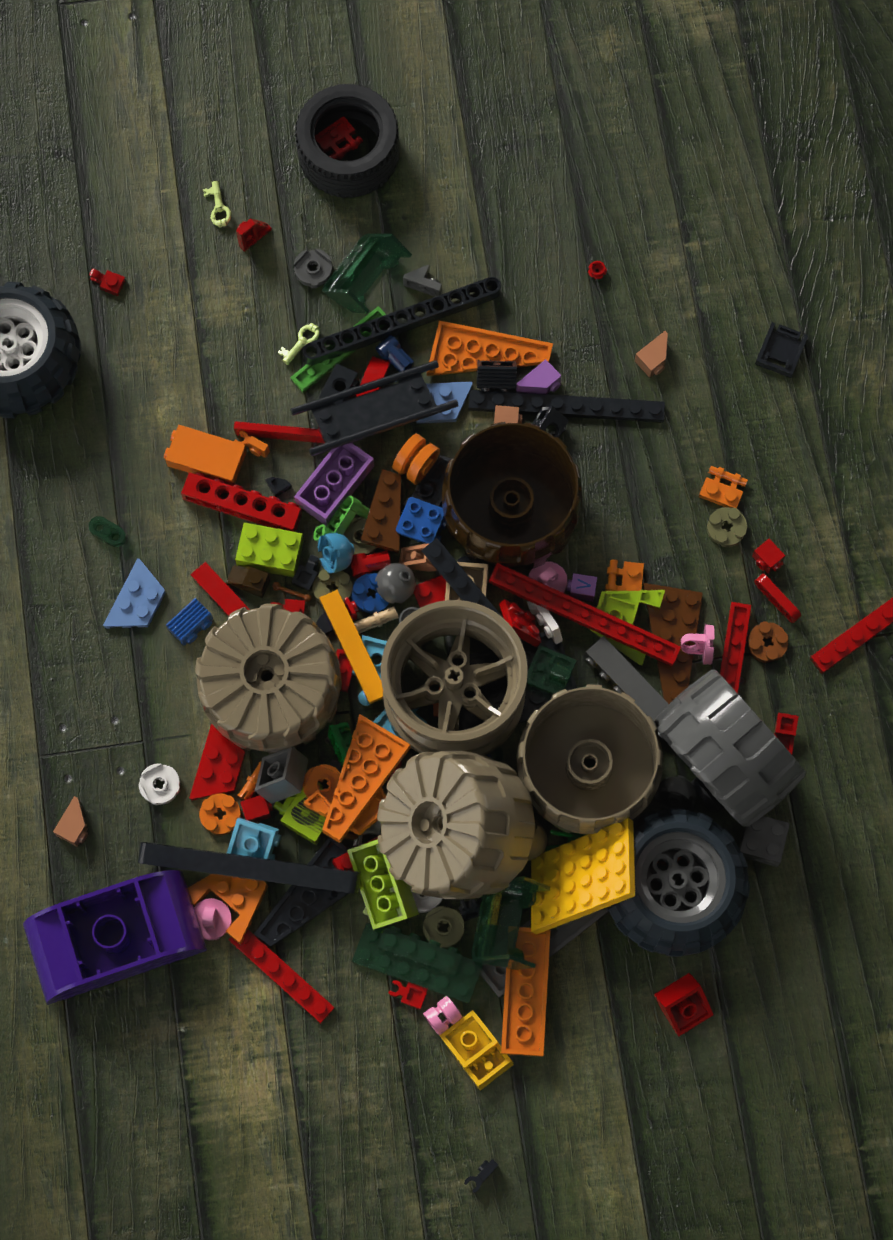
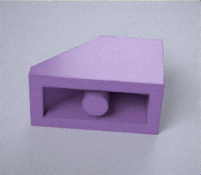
[516,359,561,394]

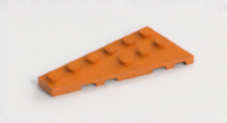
[427,320,553,376]
[322,714,411,843]

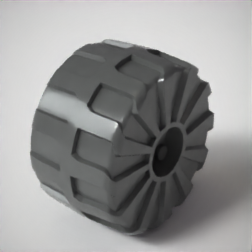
[654,670,806,826]

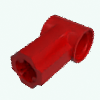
[351,550,391,578]

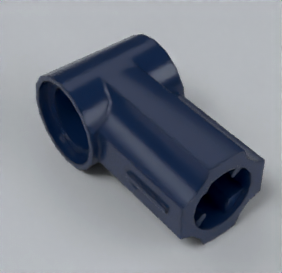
[376,335,414,372]

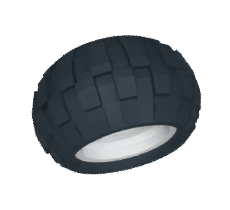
[0,282,81,418]

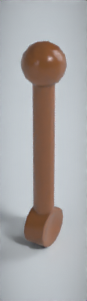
[272,582,312,602]

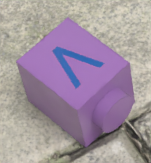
[567,573,597,602]

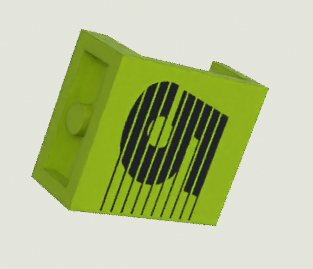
[280,782,326,845]

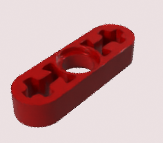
[754,574,801,623]

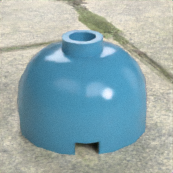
[318,533,355,573]

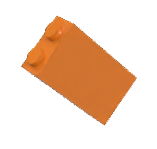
[164,424,247,486]

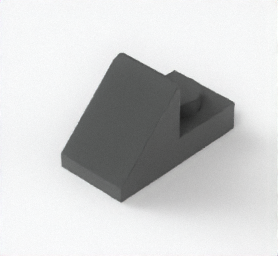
[403,265,442,297]

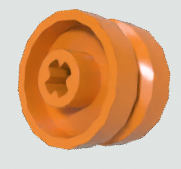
[392,433,440,485]

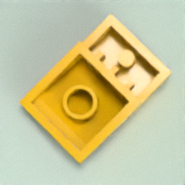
[439,1010,514,1091]

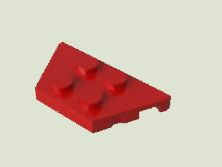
[189,724,246,801]

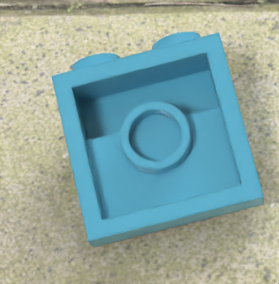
[227,818,281,860]

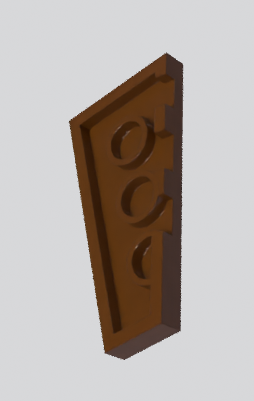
[360,469,401,553]

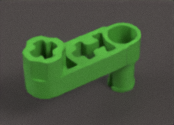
[313,496,370,542]

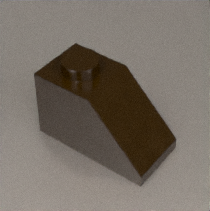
[226,565,270,598]

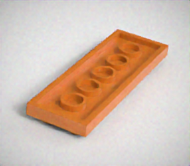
[501,926,551,1057]

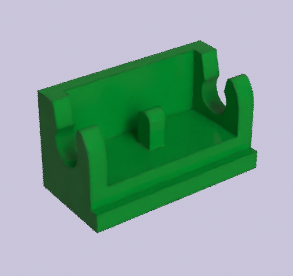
[328,722,352,768]

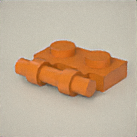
[699,466,748,508]
[605,560,644,604]

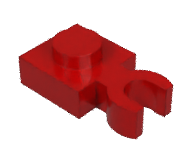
[388,980,428,1010]

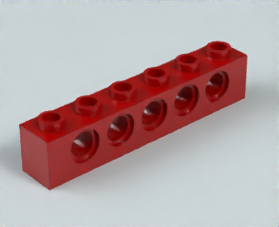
[181,472,302,532]

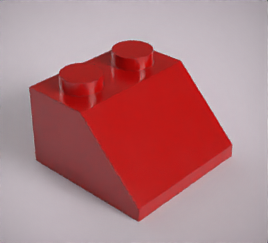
[654,973,714,1037]

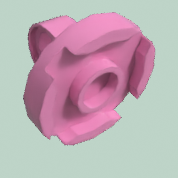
[528,562,568,593]
[681,624,714,665]
[194,898,232,940]

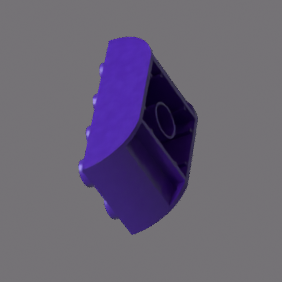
[23,870,207,1005]

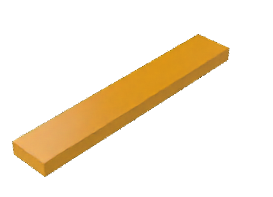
[319,589,383,704]

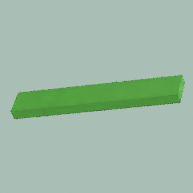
[290,306,387,393]

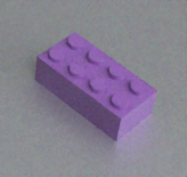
[294,443,374,526]

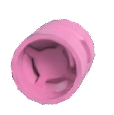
[423,996,463,1035]

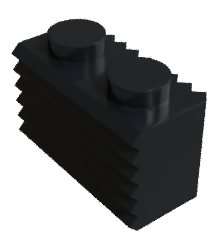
[476,360,517,392]

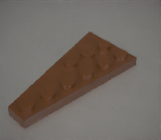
[643,583,703,704]

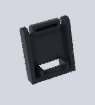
[755,322,808,378]

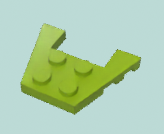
[590,590,665,666]

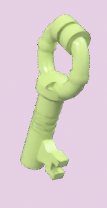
[203,181,232,228]
[278,323,320,365]

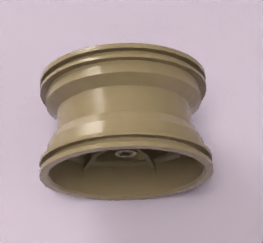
[381,600,528,756]

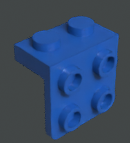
[396,497,447,544]

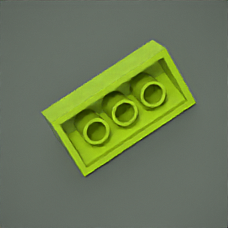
[347,839,419,930]

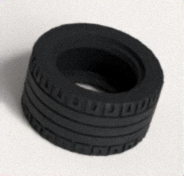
[295,84,400,198]

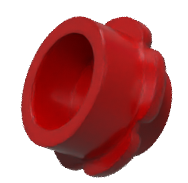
[588,261,607,279]

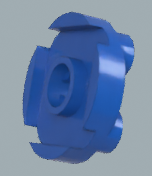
[351,573,389,614]

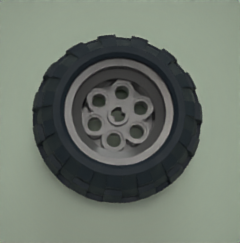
[606,808,750,957]

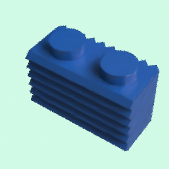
[166,598,213,646]

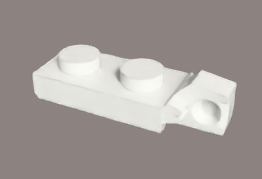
[527,601,563,644]

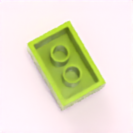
[235,523,304,577]

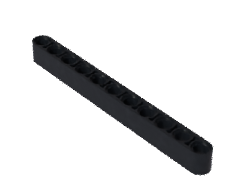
[303,277,501,366]
[138,842,361,893]

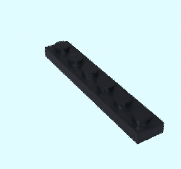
[421,538,503,618]

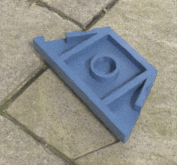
[416,382,472,423]
[103,558,166,629]

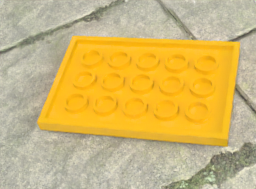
[531,818,635,935]

